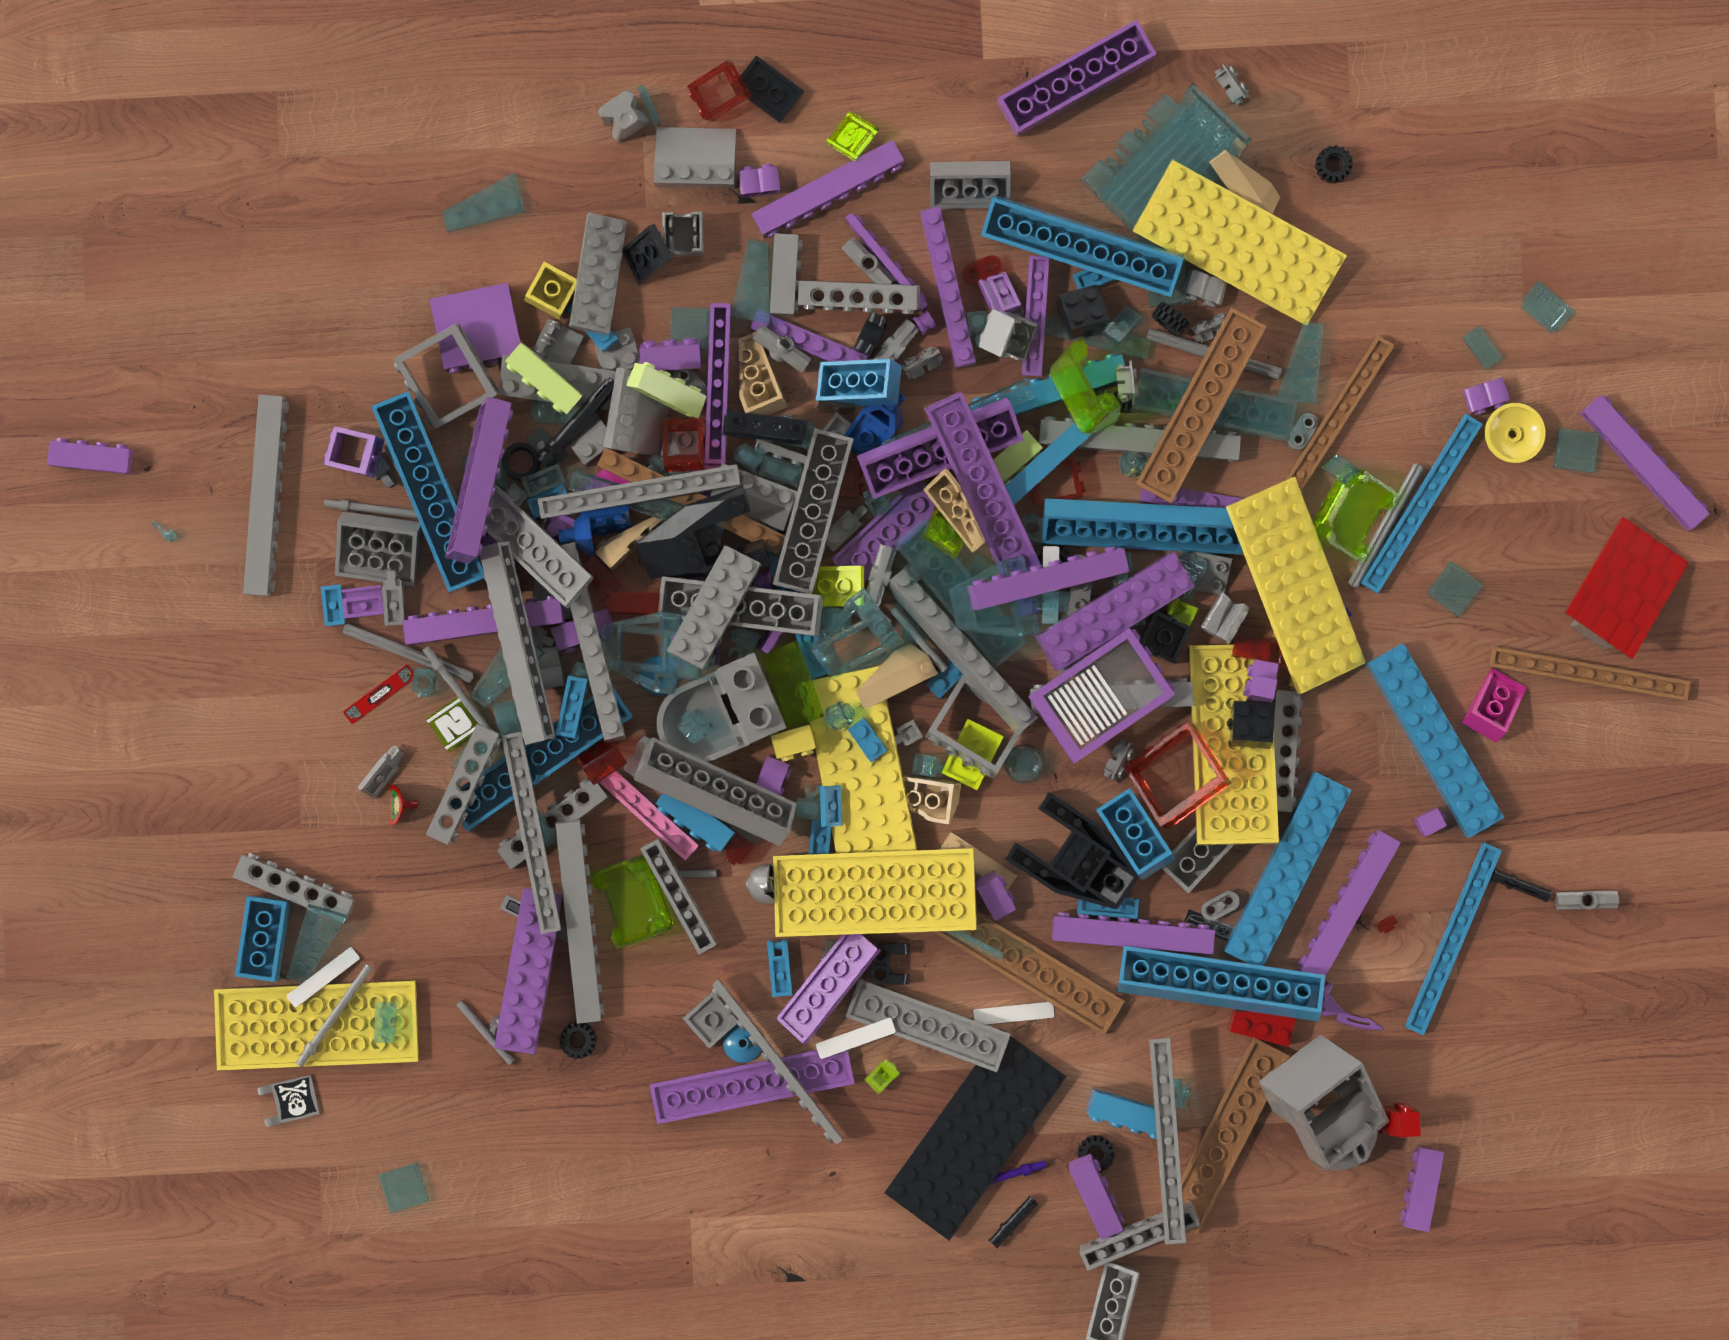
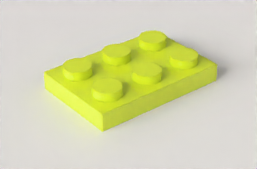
[813,566,864,607]
[941,719,1004,790]

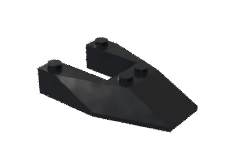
[636,485,771,579]
[1004,792,1139,909]

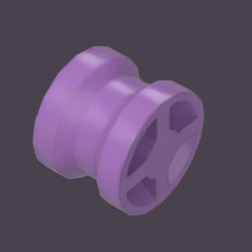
[912,310,936,335]
[755,571,772,589]

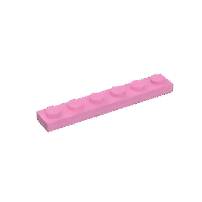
[596,765,699,861]

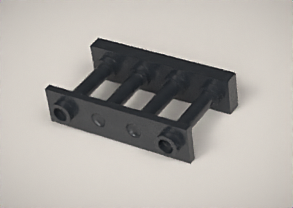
[722,410,808,446]

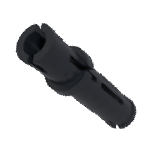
[1490,868,1551,902]
[988,1196,1039,1249]

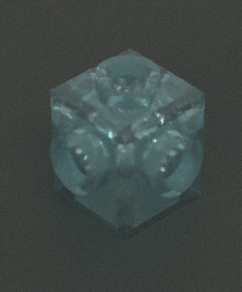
[1173,1078,1190,1109]

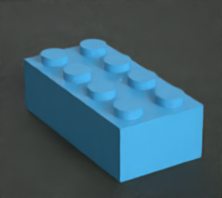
[816,359,902,407]
[1097,788,1176,880]
[655,793,736,852]
[235,895,291,982]
[1086,1088,1157,1139]

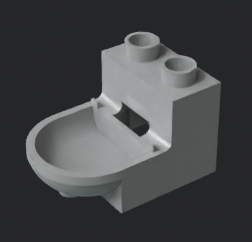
[657,653,788,762]
[1259,1035,1390,1172]

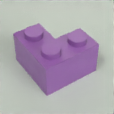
[1243,659,1279,703]

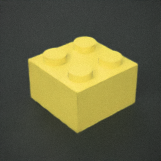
[524,262,577,320]
[771,725,816,762]

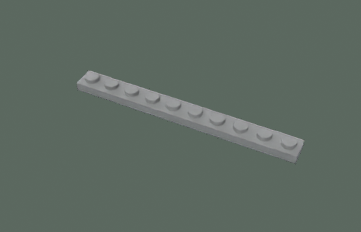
[538,464,741,519]
[501,732,562,934]
[712,979,843,1145]
[1149,1038,1186,1245]

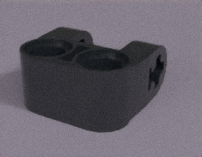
[853,312,887,358]
[871,943,910,985]

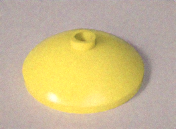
[1485,403,1545,463]

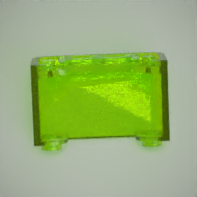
[1050,337,1121,434]
[1313,467,1399,563]
[590,854,673,949]

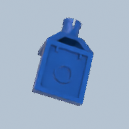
[844,391,905,455]
[558,505,631,557]

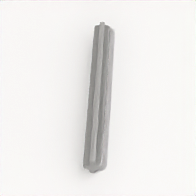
[1147,329,1282,379]
[1348,463,1423,588]
[343,624,475,683]

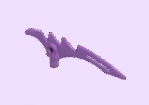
[1322,982,1383,1031]

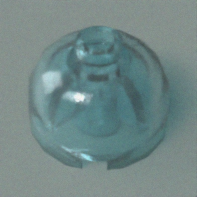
[1004,744,1044,784]

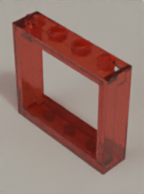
[1124,722,1232,829]

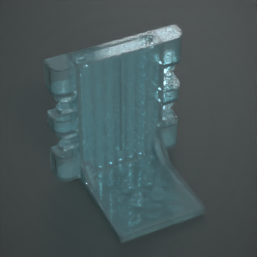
[1080,83,1252,250]

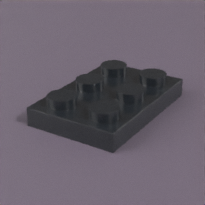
[732,55,804,124]
[622,224,673,285]

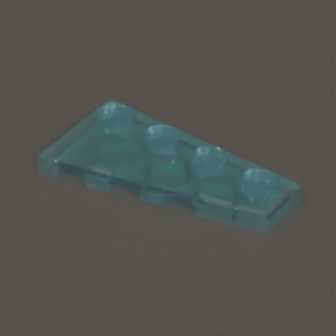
[442,173,525,232]
[731,239,770,324]
[1275,322,1324,404]
[470,645,545,708]
[286,904,347,983]

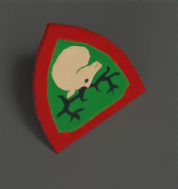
[389,785,418,825]

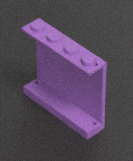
[429,283,521,374]

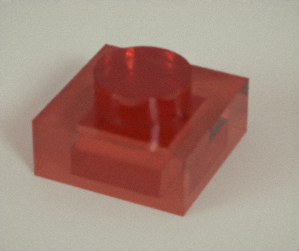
[1374,915,1398,934]

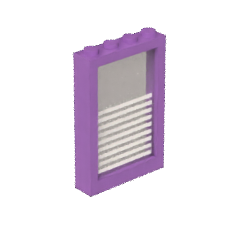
[1028,628,1175,764]

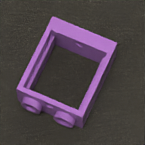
[324,426,385,478]

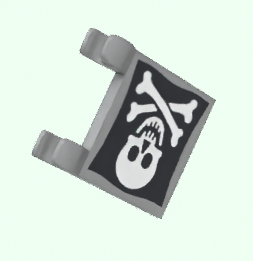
[257,1075,320,1127]

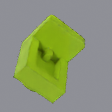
[1166,597,1199,627]
[864,1059,900,1094]

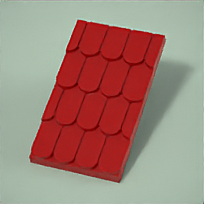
[1564,517,1689,659]

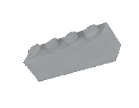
[770,233,802,317]

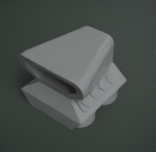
[598,90,649,143]
[1200,592,1250,644]

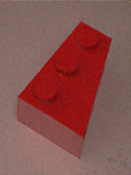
[1228,1010,1296,1047]
[1378,1102,1421,1138]

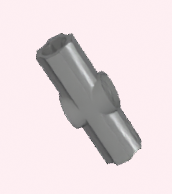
[841,237,895,284]
[873,319,919,361]
[752,325,811,372]
[864,544,897,607]
[1555,891,1619,910]

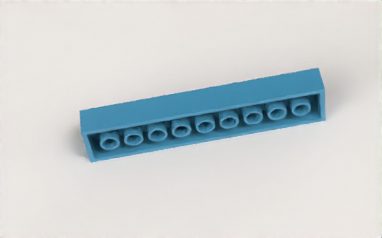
[981,195,1186,297]
[371,391,485,594]
[1042,498,1243,555]
[1365,643,1504,838]
[452,686,634,832]
[1223,772,1352,966]
[1117,946,1325,1021]

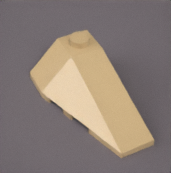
[1209,150,1280,214]
[738,332,788,415]
[923,468,986,553]
[595,510,670,571]
[856,643,938,709]
[903,775,961,824]
[938,832,1017,892]

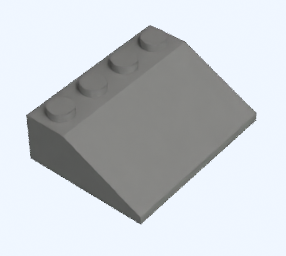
[654,127,736,189]
[603,368,674,457]
[335,512,422,587]

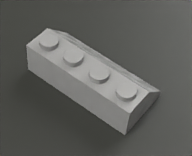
[930,161,1011,209]
[711,463,797,531]
[1162,826,1234,894]
[1086,1261,1140,1340]

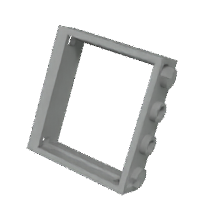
[394,322,498,429]
[925,675,1019,779]

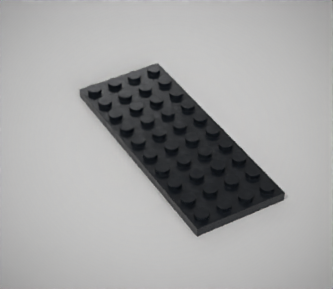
[884,1029,1067,1241]

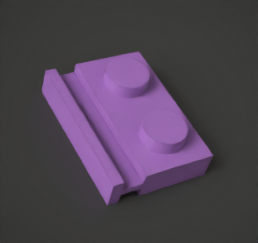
[978,272,1021,312]
[341,585,384,619]
[757,630,783,654]

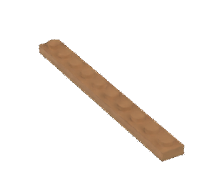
[1284,335,1395,491]
[597,447,785,555]
[1488,647,1691,701]

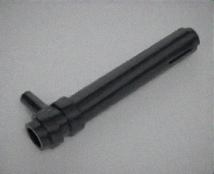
[537,377,614,467]

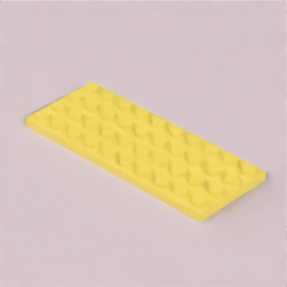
[1133,159,1347,326]
[1226,477,1366,694]
[1189,644,1279,845]
[802,666,918,854]
[773,848,977,937]
[214,980,419,1070]

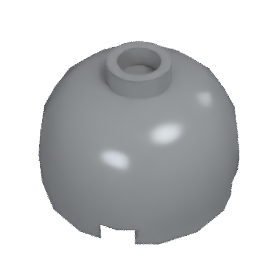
[746,864,774,904]

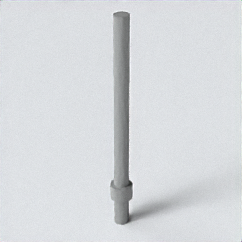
[324,499,417,518]
[422,646,494,731]
[296,964,373,1067]

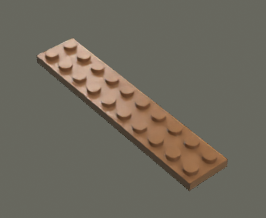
[1135,307,1267,504]
[933,911,1125,1035]
[1181,1038,1290,1236]

